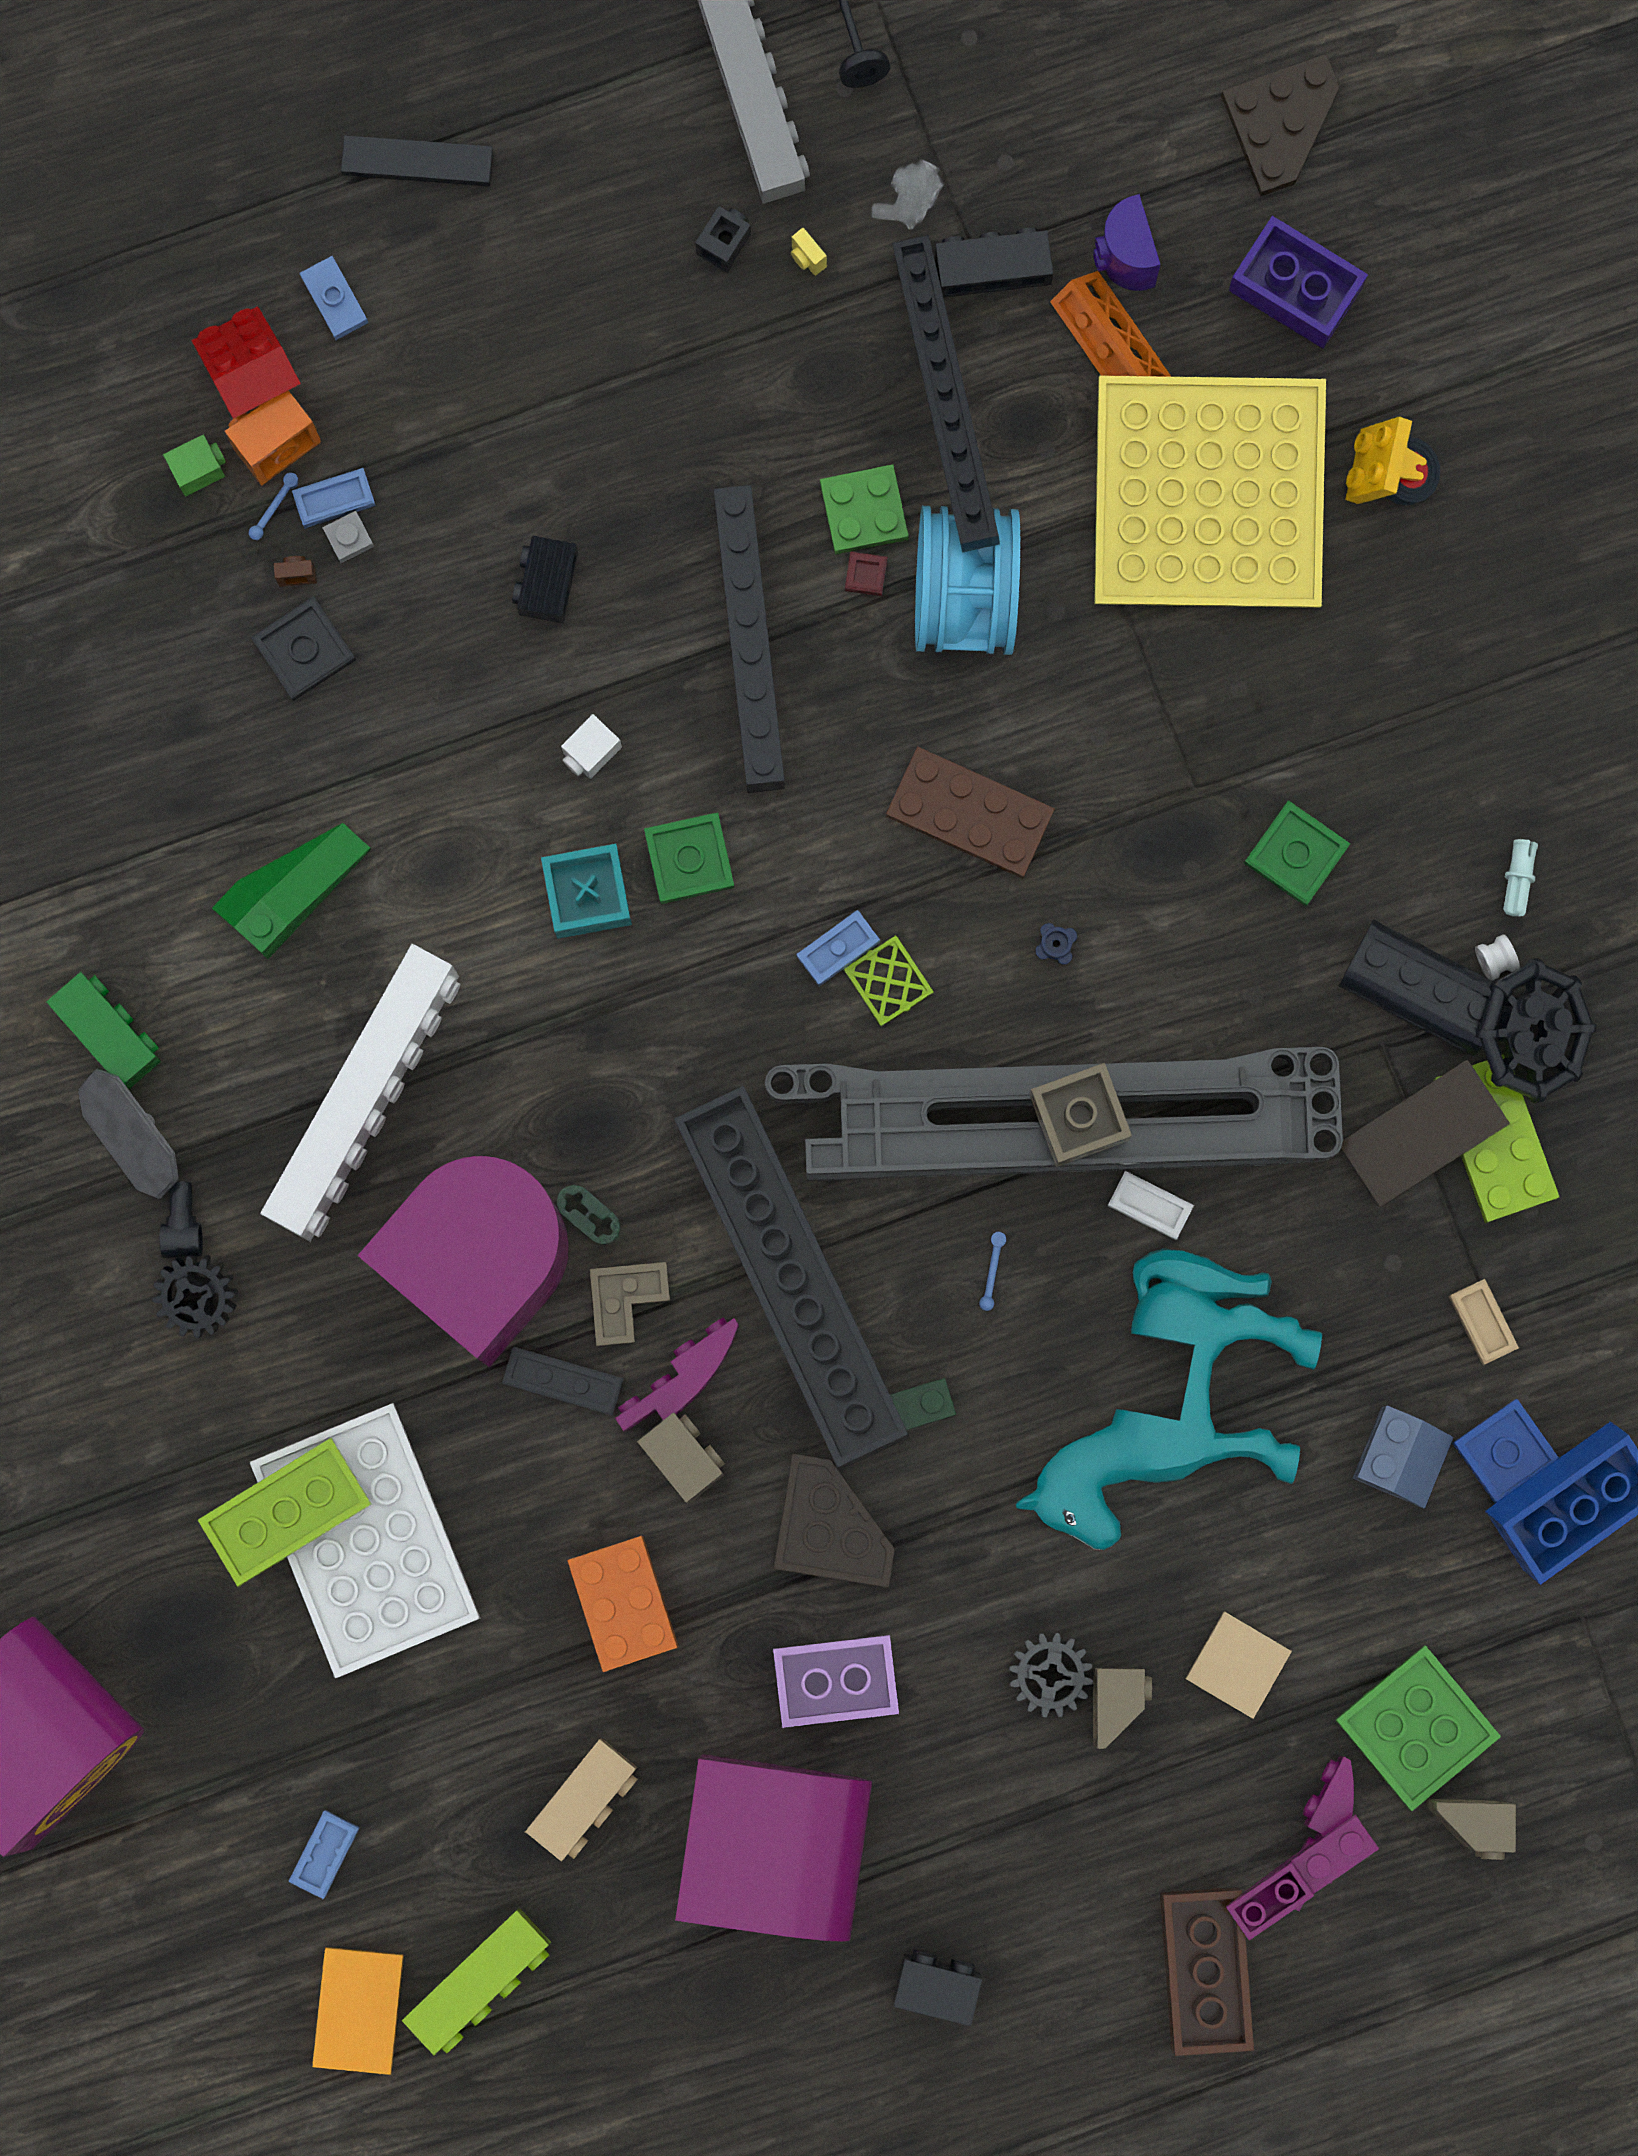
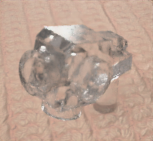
[872,159,943,229]

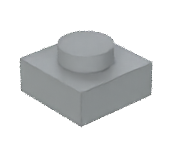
[322,511,374,563]

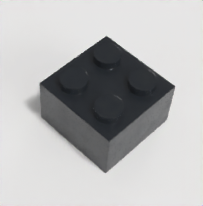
[893,1949,982,2026]

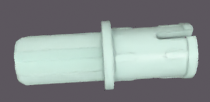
[1503,839,1538,917]

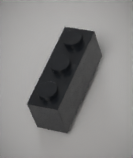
[935,227,1053,298]

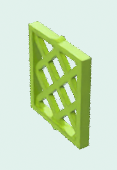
[844,935,934,1027]

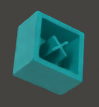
[541,844,632,939]

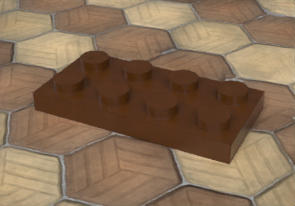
[886,746,1055,879]

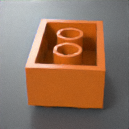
[567,1536,679,1672]

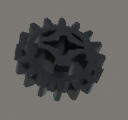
[152,1253,238,1338]

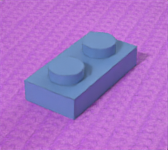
[796,910,880,986]

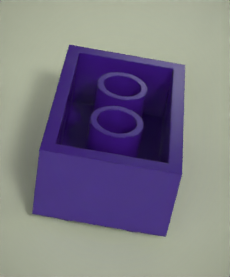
[1228,216,1368,349]

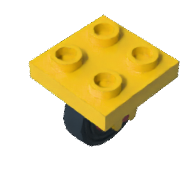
[1345,417,1440,505]

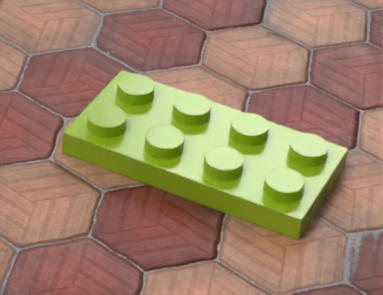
[1433,1055,1559,1223]
[198,1438,372,1587]

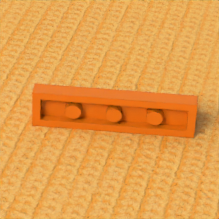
[1050,271,1171,377]

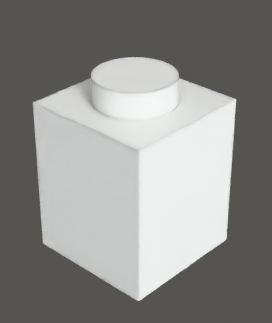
[561,714,622,779]

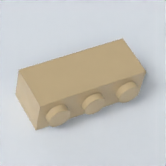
[525,1738,638,1862]

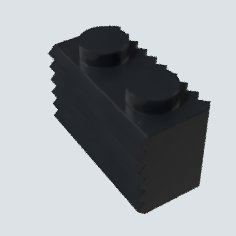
[512,536,578,624]

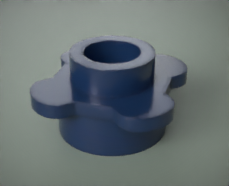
[1035,923,1077,965]

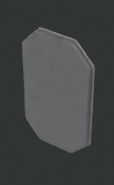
[78,1069,179,1199]

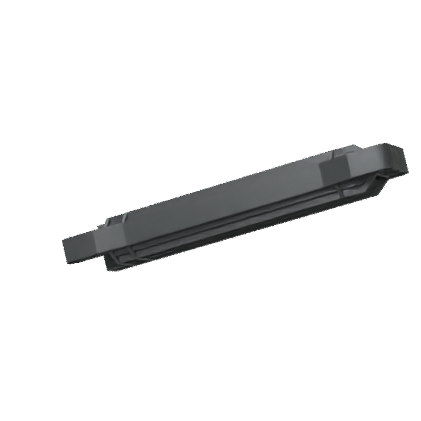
[765,1047,1343,1181]

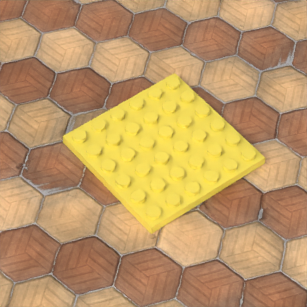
[1094,376,1326,608]

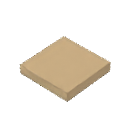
[1185,1612,1292,1719]

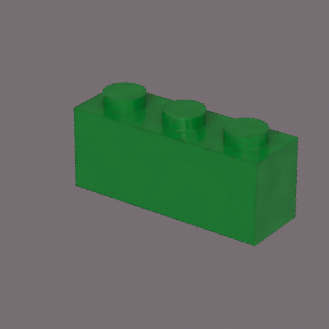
[46,972,161,1090]

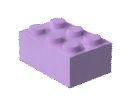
[773,1635,899,1728]

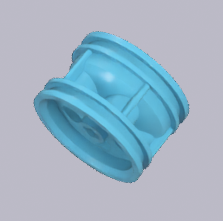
[915,505,1020,655]

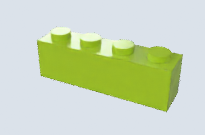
[402,1908,551,2055]

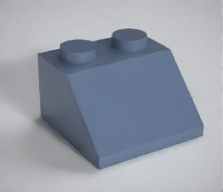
[1352,1406,1453,1509]

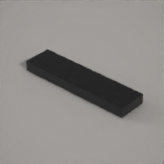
[341,135,493,187]

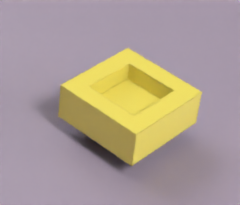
[791,228,827,276]

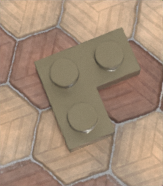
[590,1262,670,1347]

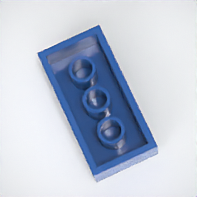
[1485,1422,1638,1585]

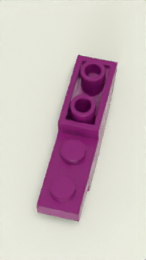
[615,1317,739,1432]
[1295,1755,1354,1912]
[1226,1814,1379,1940]

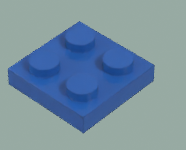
[1452,1399,1559,1504]

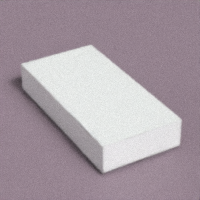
[1108,1171,1194,1240]

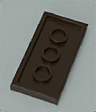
[1341,1059,1510,1207]

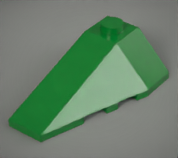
[212,823,371,959]

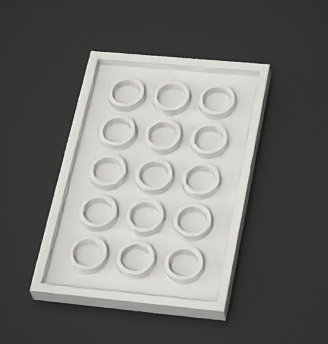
[250,1403,480,1678]

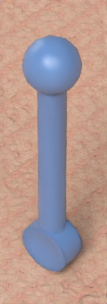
[249,473,299,540]
[979,1232,1006,1311]

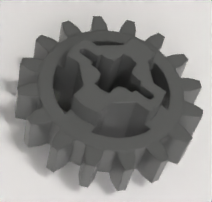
[1009,1633,1093,1717]

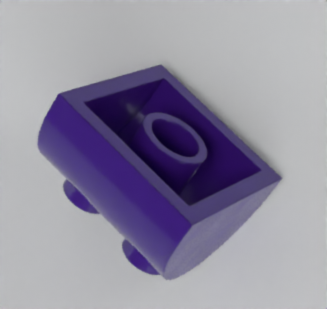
[1093,194,1160,291]

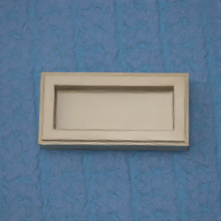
[1449,1279,1519,1365]

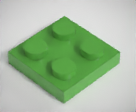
[820,464,909,555]

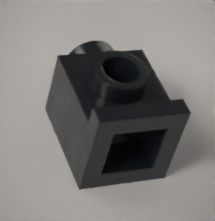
[695,206,751,273]

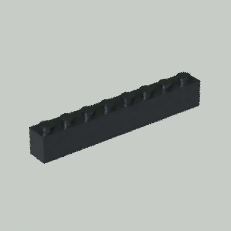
[714,485,785,793]

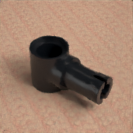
[159,1181,203,1258]

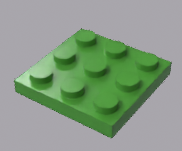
[1335,1645,1501,1812]

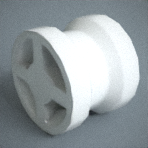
[1475,934,1520,981]

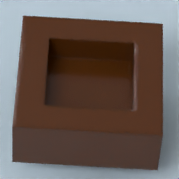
[274,556,317,587]

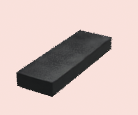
[502,1347,624,1416]

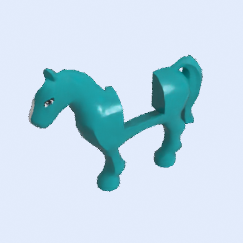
[1016,1248,1322,1550]

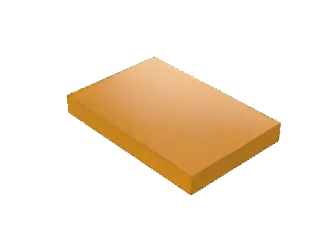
[312,1947,404,2075]

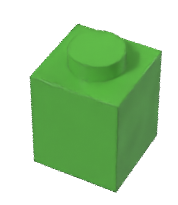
[163,434,226,497]

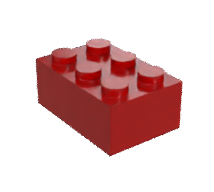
[191,306,301,419]

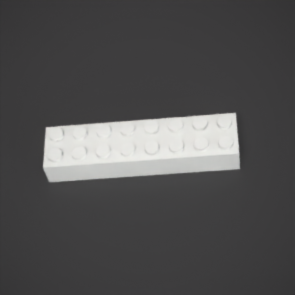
[260,944,460,1242]

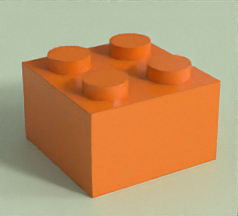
[225,390,321,486]

